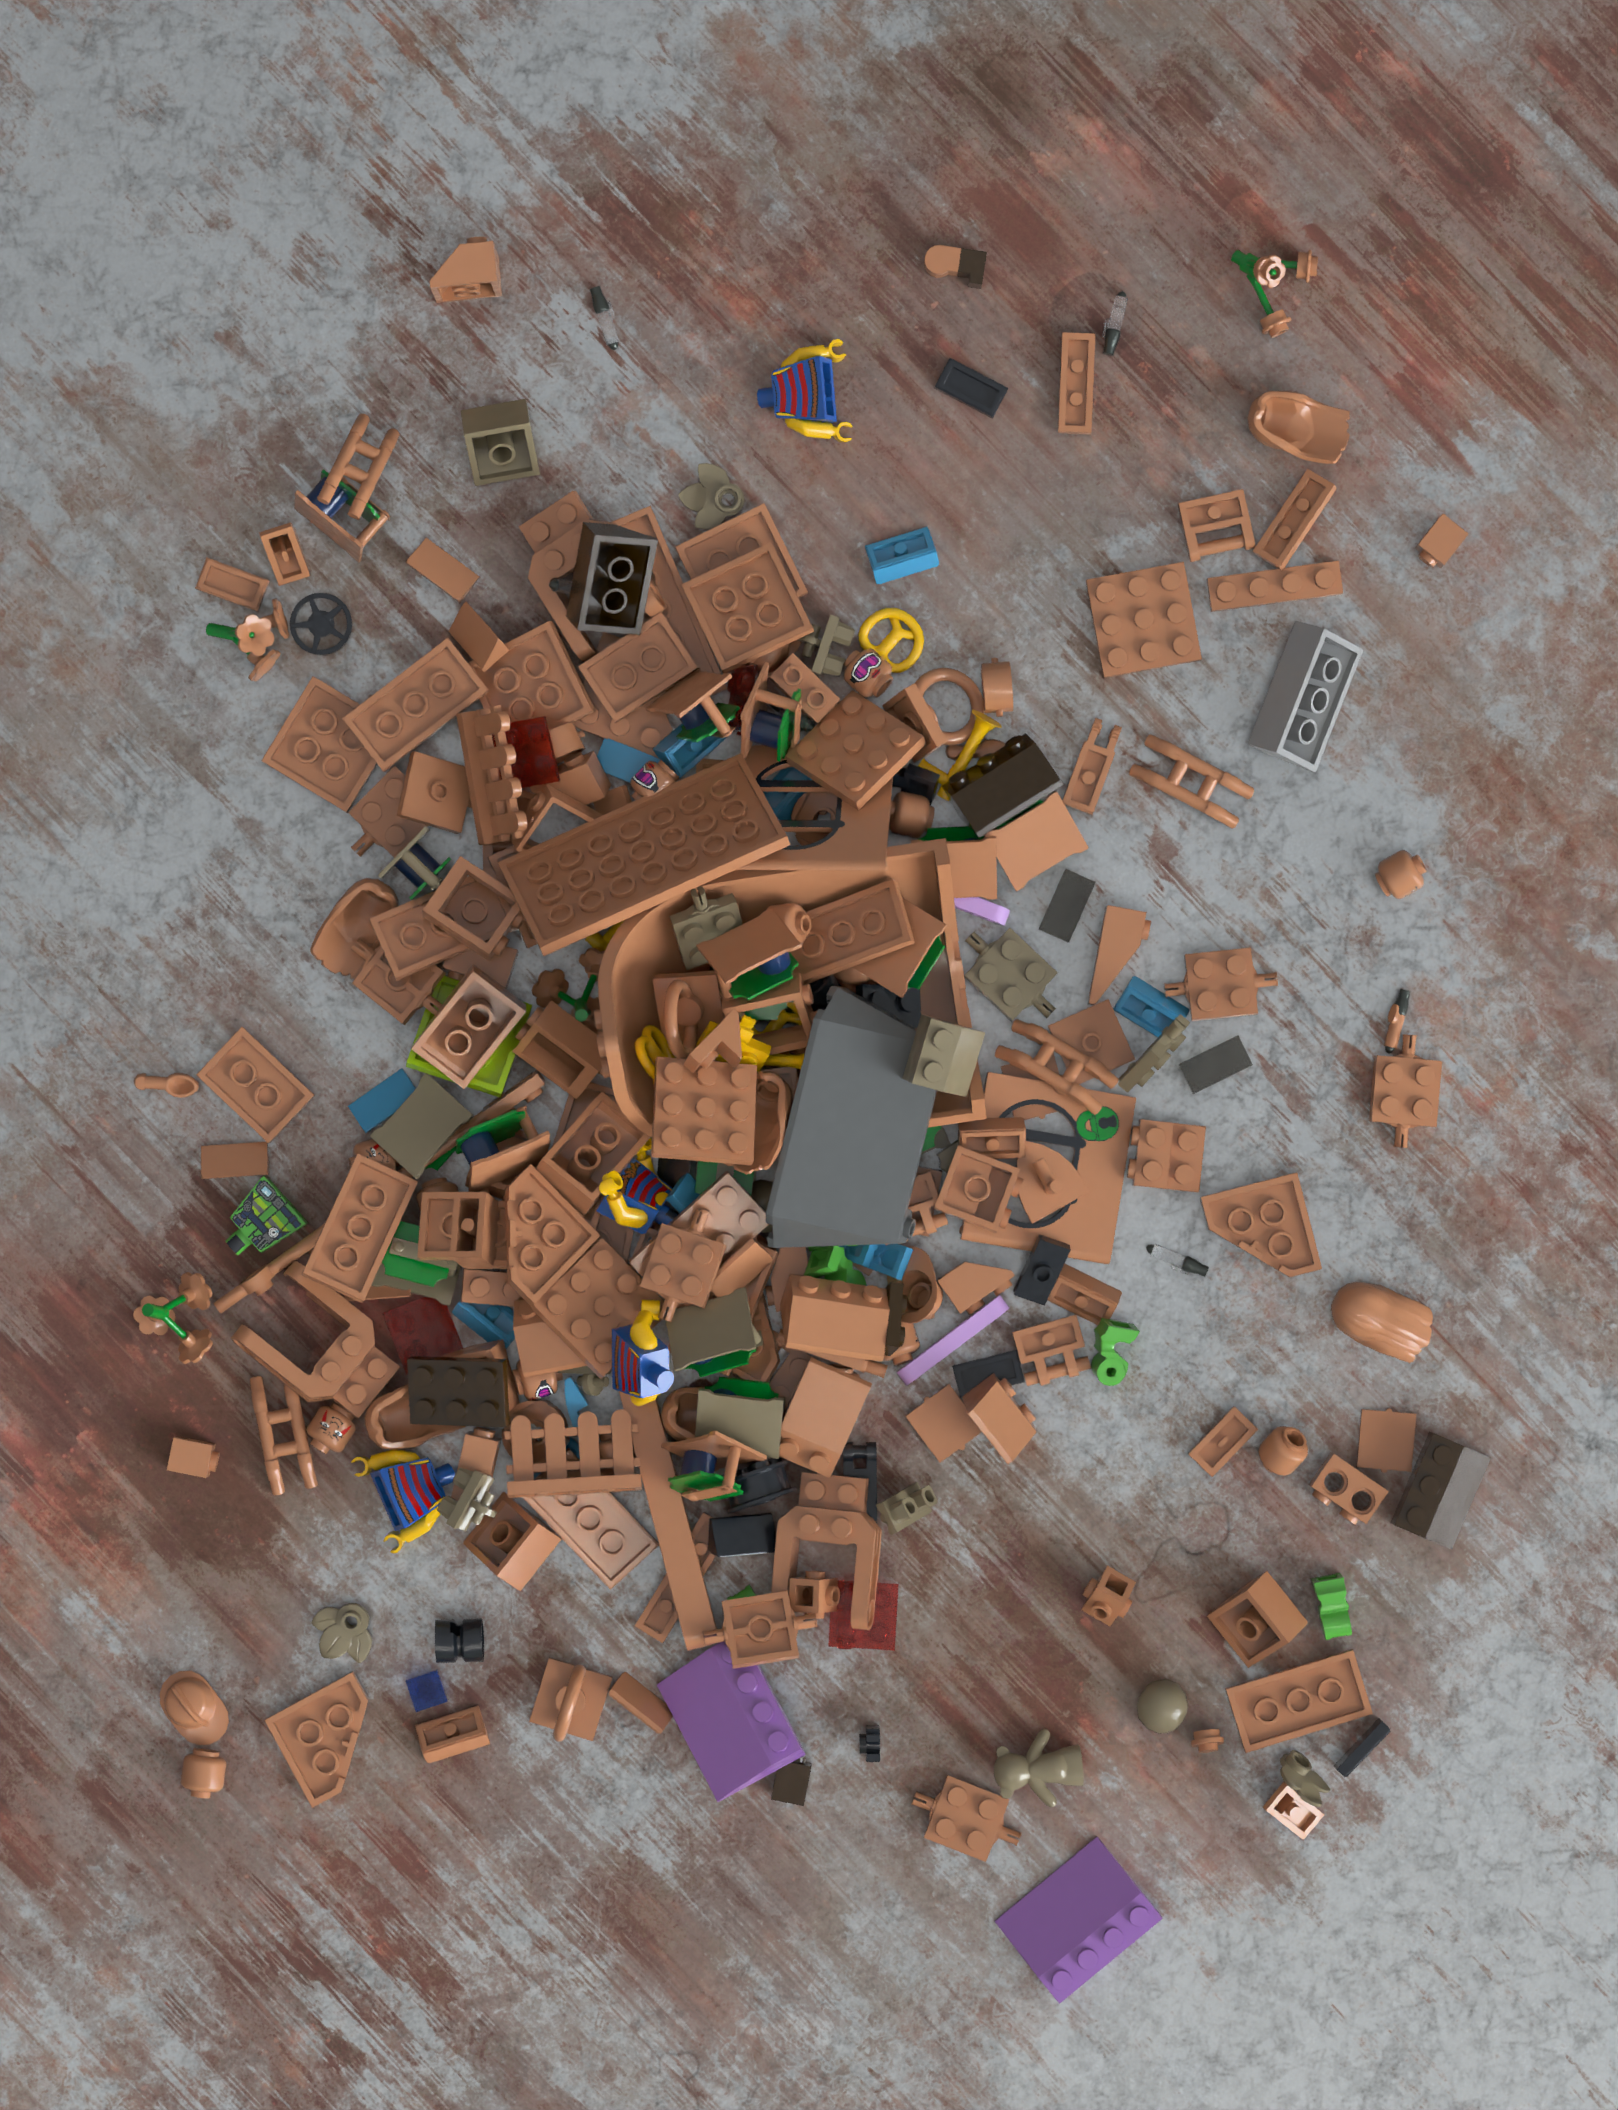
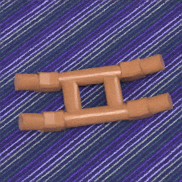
[317,414,400,520]
[1129,734,1254,829]
[995,1019,1119,1115]
[250,1376,318,1495]

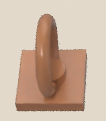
[882,668,984,763]
[652,970,725,1059]
[529,1657,613,1742]

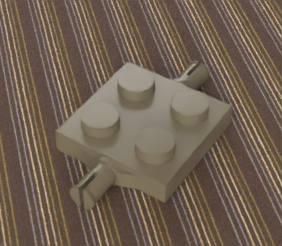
[669,886,743,971]
[964,928,1058,1022]
[1118,1014,1190,1093]

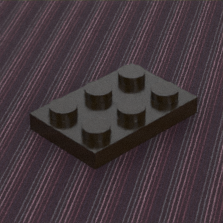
[407,1356,510,1427]

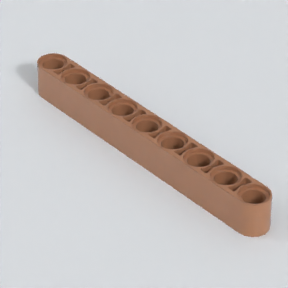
[619,1391,717,1651]

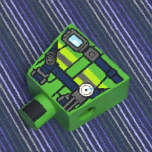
[225,1176,308,1255]

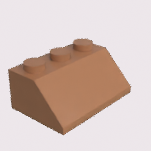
[430,237,502,303]
[780,1274,890,1362]

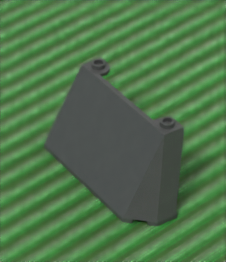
[766,986,937,1248]

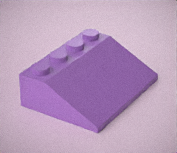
[657,1642,806,1802]
[994,1836,1163,2004]

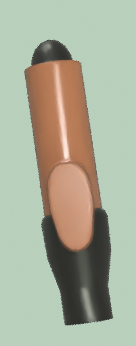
[1384,989,1410,1054]

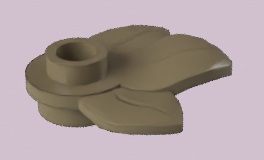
[678,463,745,530]
[311,1603,372,1663]
[1280,1750,1330,1807]

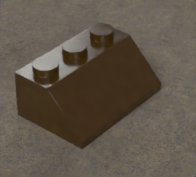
[566,522,658,635]
[942,733,1064,838]
[1390,1431,1491,1549]

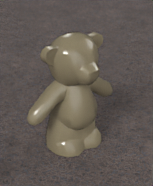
[994,1729,1084,1807]

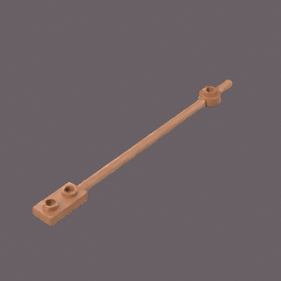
[214,1070,545,1313]

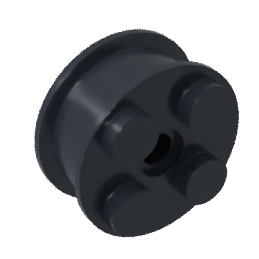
[721,1457,797,1514]

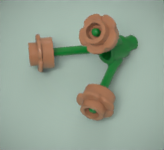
[1231,250,1318,338]

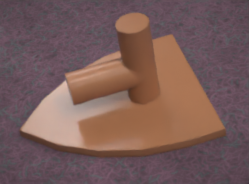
[1016,1141,1089,1224]

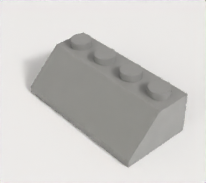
[1248,621,1363,773]

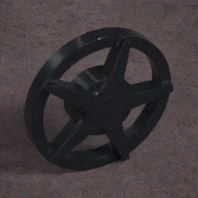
[290,593,352,655]

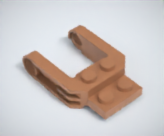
[519,491,667,662]
[231,1261,400,1420]
[771,1472,882,1630]

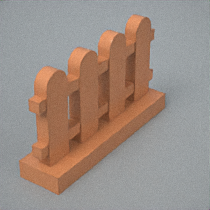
[456,705,528,845]
[504,1409,642,1498]

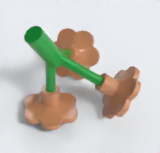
[206,598,289,682]
[532,948,605,1035]
[133,1272,213,1364]

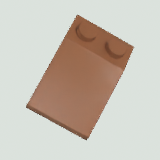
[411,964,526,1089]
[536,1091,650,1216]
[779,1357,872,1478]

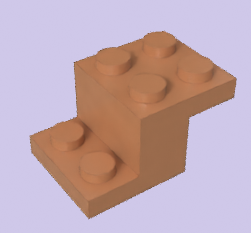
[417,1192,507,1269]

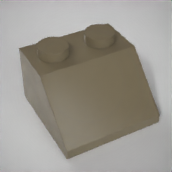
[461,399,540,486]
[902,1014,985,1097]

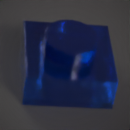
[406,1669,448,1712]

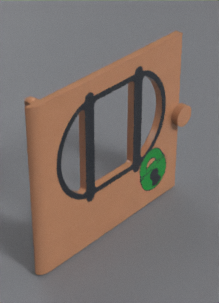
[736,745,893,871]
[959,1072,1136,1265]

